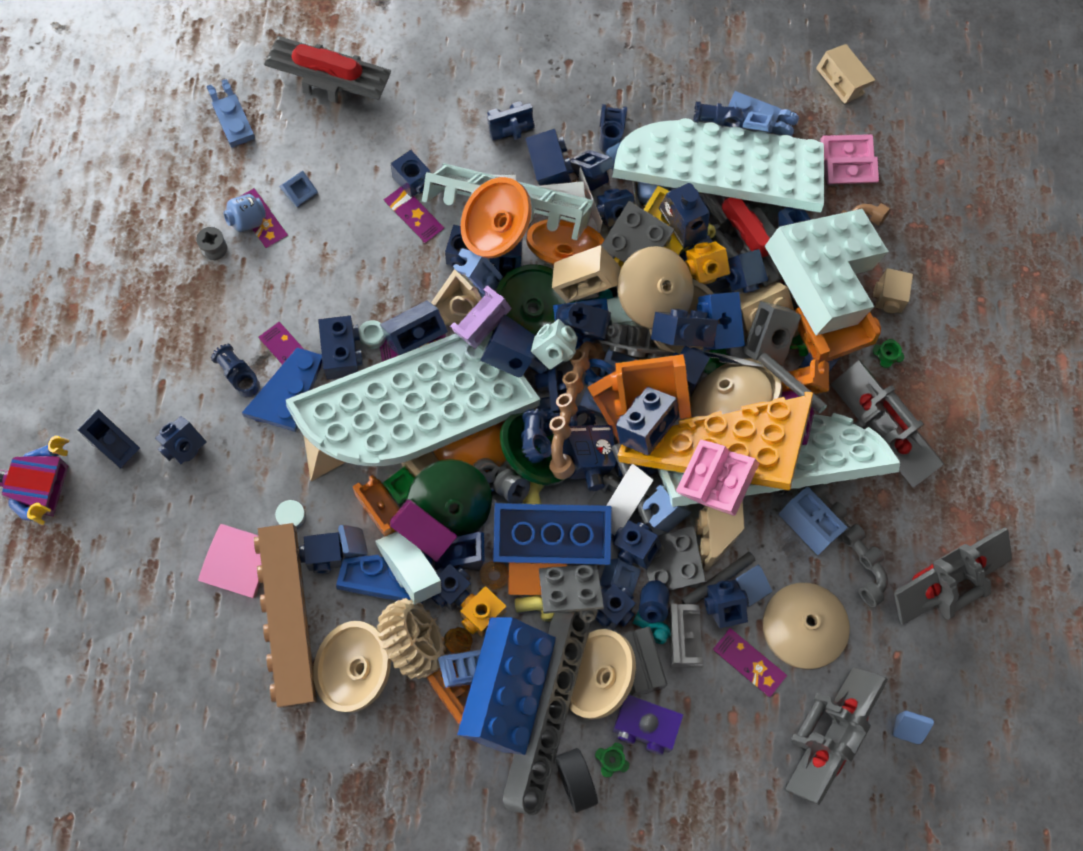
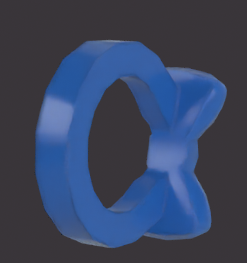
[584,359,616,385]

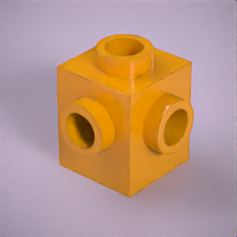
[685,241,730,284]
[460,586,507,637]

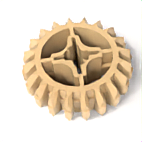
[377,598,447,679]

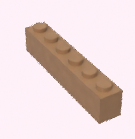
[254,523,317,708]

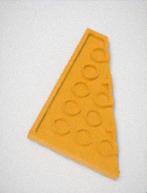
[618,392,813,490]

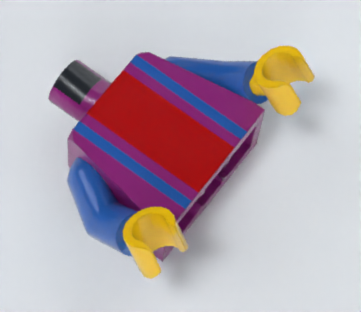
[0,436,69,525]

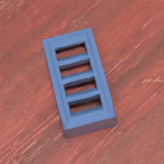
[438,650,481,687]

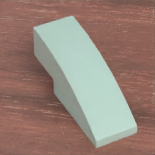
[376,531,441,605]

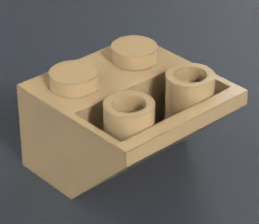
[552,245,621,303]
[740,282,799,343]
[695,500,744,571]

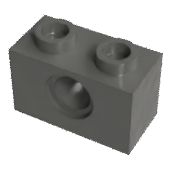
[743,301,801,366]

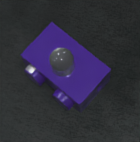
[612,695,683,755]

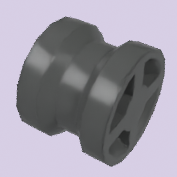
[196,227,227,260]
[473,458,502,491]
[494,469,530,504]

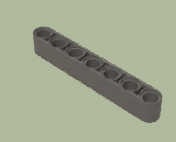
[503,611,591,815]

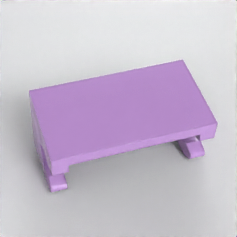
[450,286,511,349]

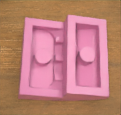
[821,134,879,184]
[676,439,759,516]
[198,524,261,598]

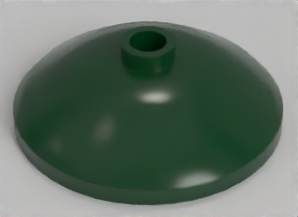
[496,264,575,335]
[500,409,565,486]
[407,459,492,537]

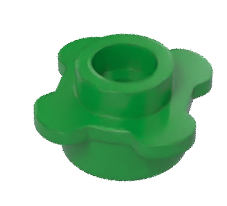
[872,339,905,368]
[595,743,629,778]

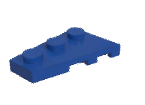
[242,348,323,432]
[336,552,433,604]

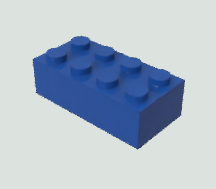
[493,503,612,565]
[457,617,556,755]

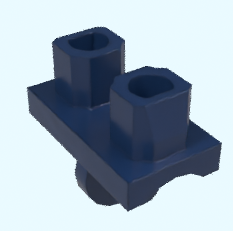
[487,101,535,141]
[535,366,567,413]

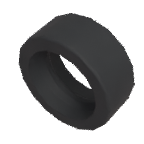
[556,748,598,813]

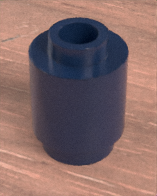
[639,580,670,623]

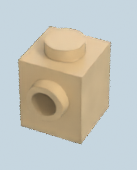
[873,268,913,313]

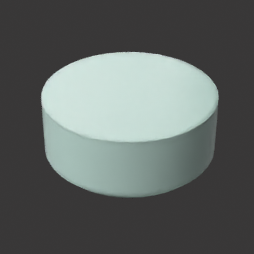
[359,320,386,349]
[275,500,306,528]

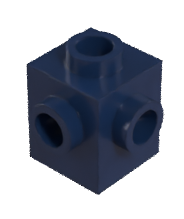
[596,189,635,229]
[155,416,207,465]
[613,520,661,569]
[431,564,472,612]
[704,580,749,628]
[595,584,636,631]

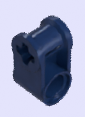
[599,104,627,154]
[555,303,611,341]

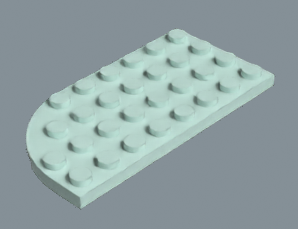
[612,118,824,212]
[286,331,540,466]
[657,413,900,507]

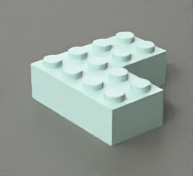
[765,209,888,335]

